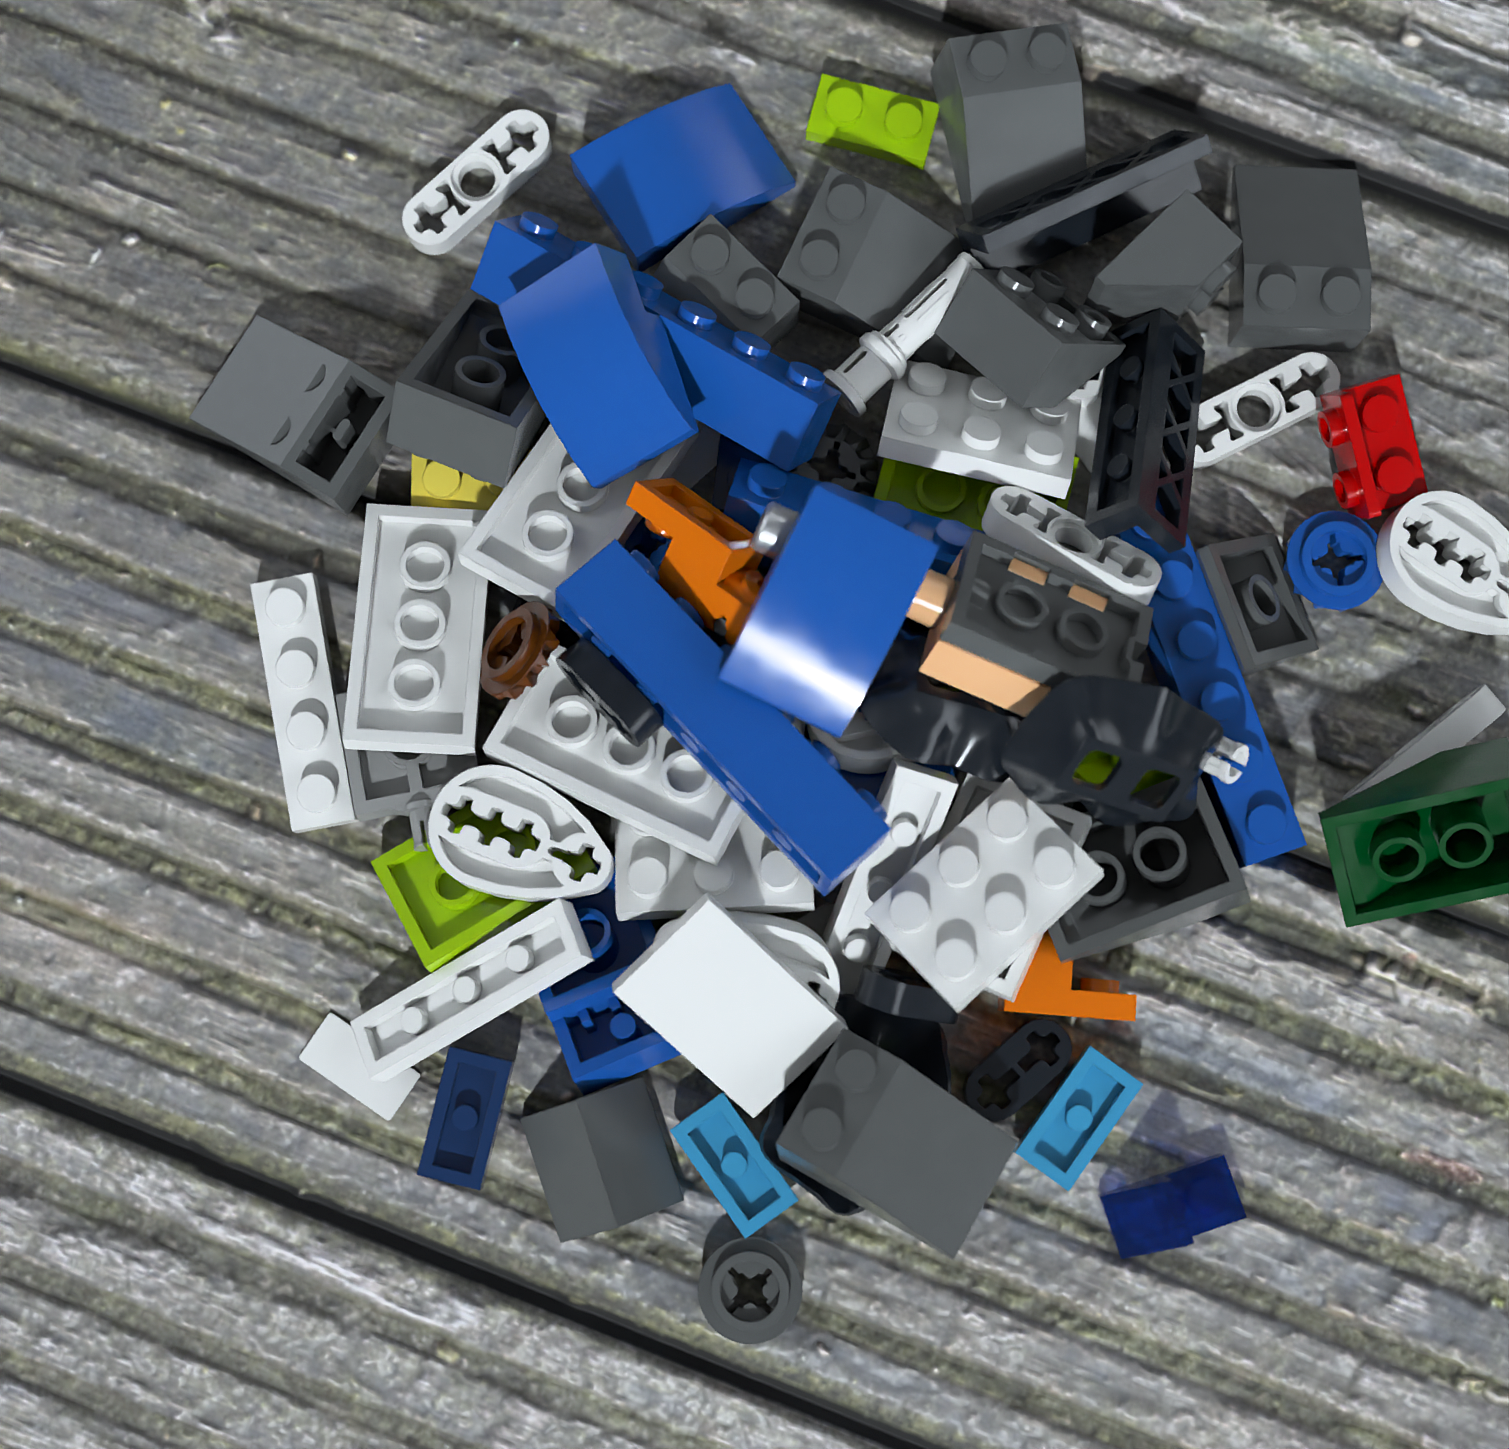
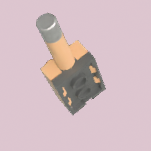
[751,502,1154,717]

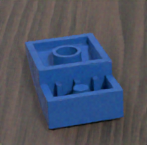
[570,83,796,272]
[498,243,699,489]
[717,485,940,738]
[538,857,681,1096]

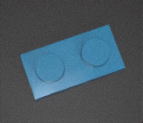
[1014,1045,1143,1191]
[670,1091,799,1239]

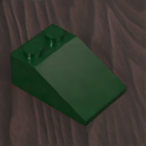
[1318,737,1509,928]

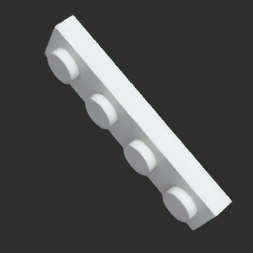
[250,573,359,833]
[807,757,959,994]
[350,898,594,1083]

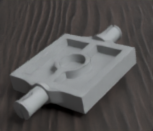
[335,692,481,852]

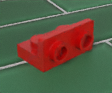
[1317,374,1428,519]

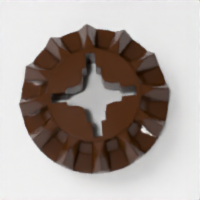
[480,601,560,700]

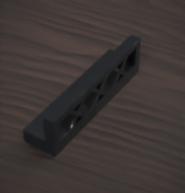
[956,129,1213,272]
[1084,308,1205,553]

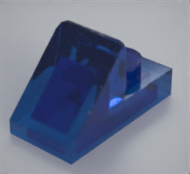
[1098,1153,1247,1259]

